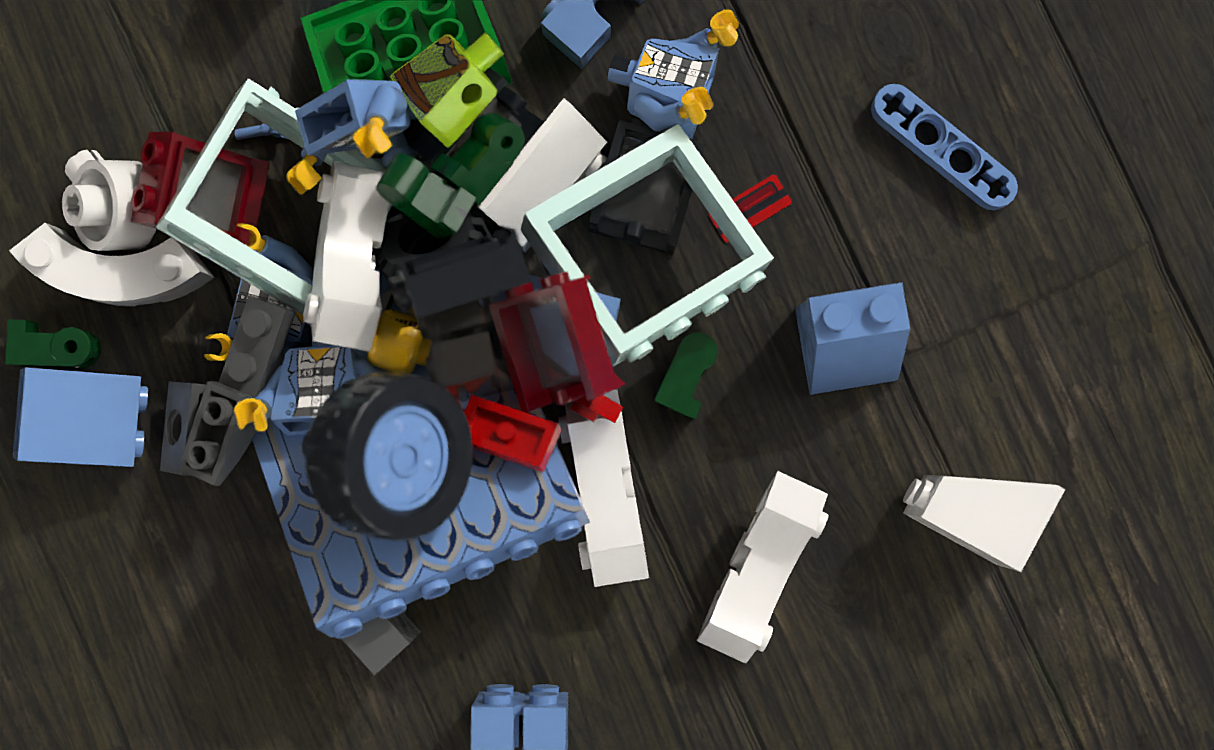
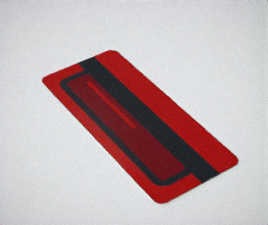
[709,174,792,242]

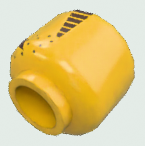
[363,309,434,374]

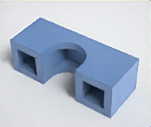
[541,0,644,69]

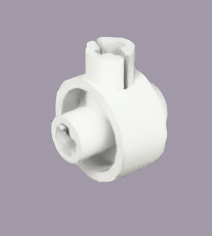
[62,150,156,251]

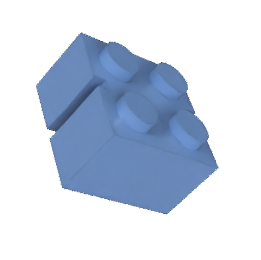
[471,684,568,750]

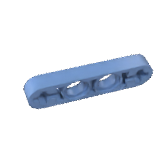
[871,84,1018,210]

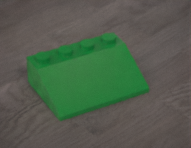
[300,0,513,119]

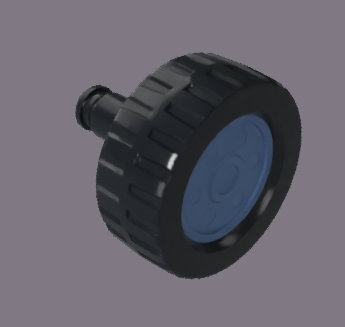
[302,373,473,541]

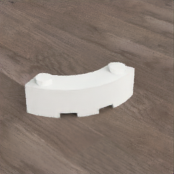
[304,161,389,351]
[10,223,215,306]
[558,389,649,587]
[697,471,828,663]

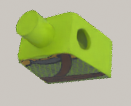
[390,32,504,148]

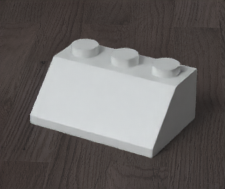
[477,99,608,252]

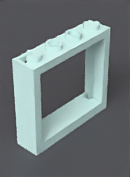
[156,78,392,315]
[520,124,774,367]

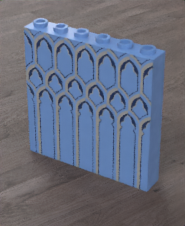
[252,295,590,639]

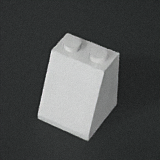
[903,475,1065,572]

